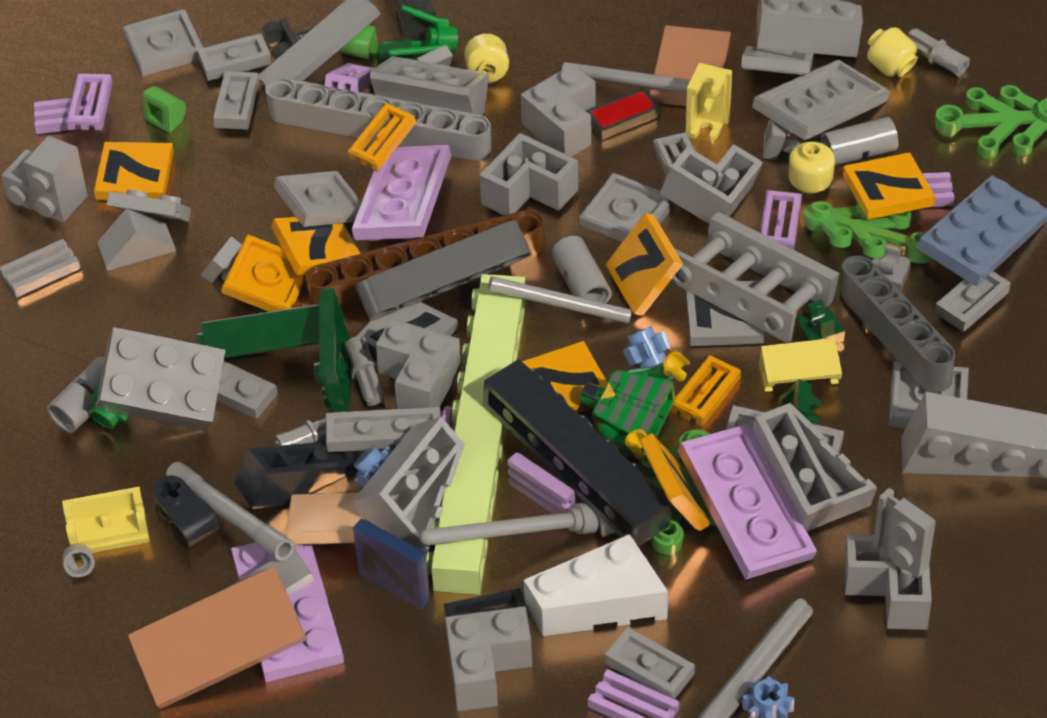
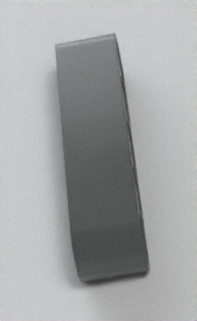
[355,220,531,320]
[840,255,955,392]

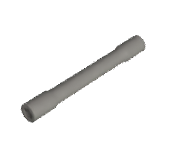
[166,462,295,561]

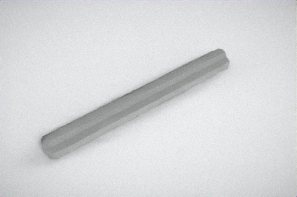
[698,598,813,718]

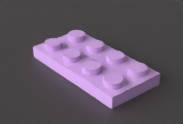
[352,144,451,241]
[677,424,817,580]
[231,535,344,682]

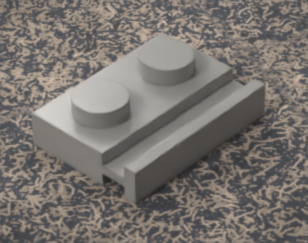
[107,189,191,222]
[873,488,936,578]

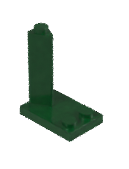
[196,288,351,412]

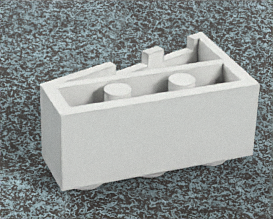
[524,534,668,637]

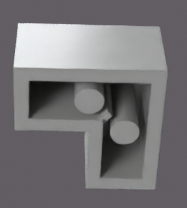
[521,64,596,157]
[480,133,578,215]
[1,135,88,223]
[660,144,763,224]
[376,319,461,409]
[844,535,932,629]
[445,607,532,711]

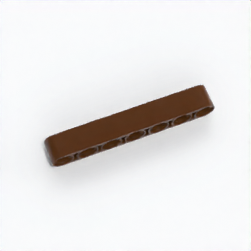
[306,210,545,308]

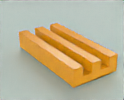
[348,103,416,172]
[670,355,741,427]

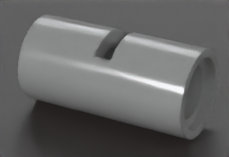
[820,117,898,166]
[551,236,612,303]
[47,357,104,433]

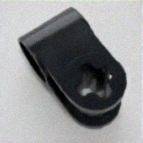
[153,475,221,550]

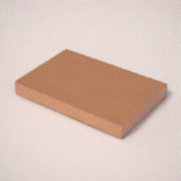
[650,25,731,106]

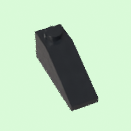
[234,441,357,509]

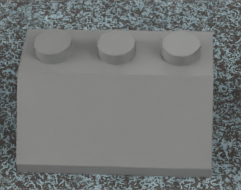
[370,56,489,115]

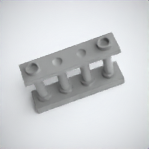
[670,212,839,343]

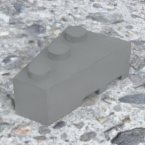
[756,0,863,57]
[752,403,877,532]
[352,416,465,552]

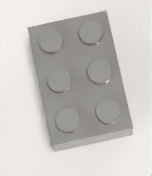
[95,327,225,431]

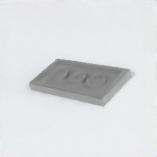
[752,60,890,140]

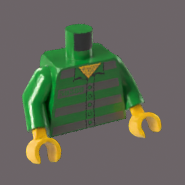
[580,351,690,460]

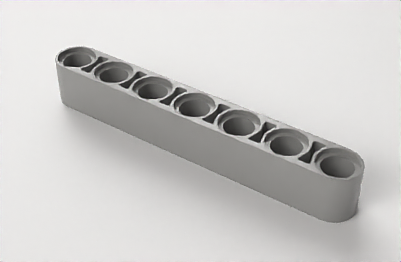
[265,78,492,161]

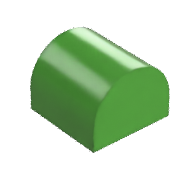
[338,25,379,60]
[143,86,186,133]

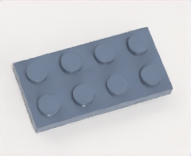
[916,175,1047,286]

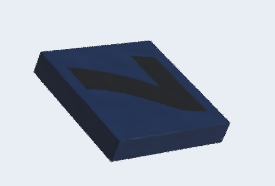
[353,518,430,610]

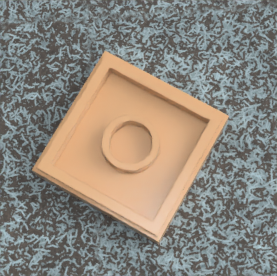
[286,492,368,545]

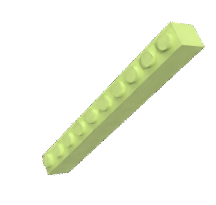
[426,274,526,595]

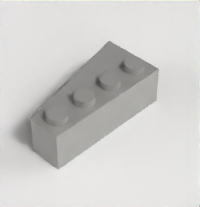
[901,392,1047,478]

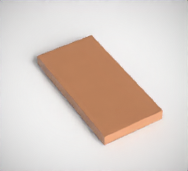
[128,566,307,709]

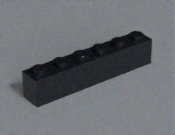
[482,359,673,547]

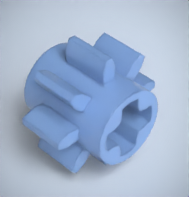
[622,326,671,368]
[354,446,392,488]
[742,677,795,718]

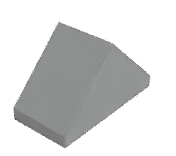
[98,208,176,271]

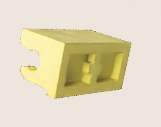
[686,63,732,141]
[759,338,842,392]
[62,487,150,556]

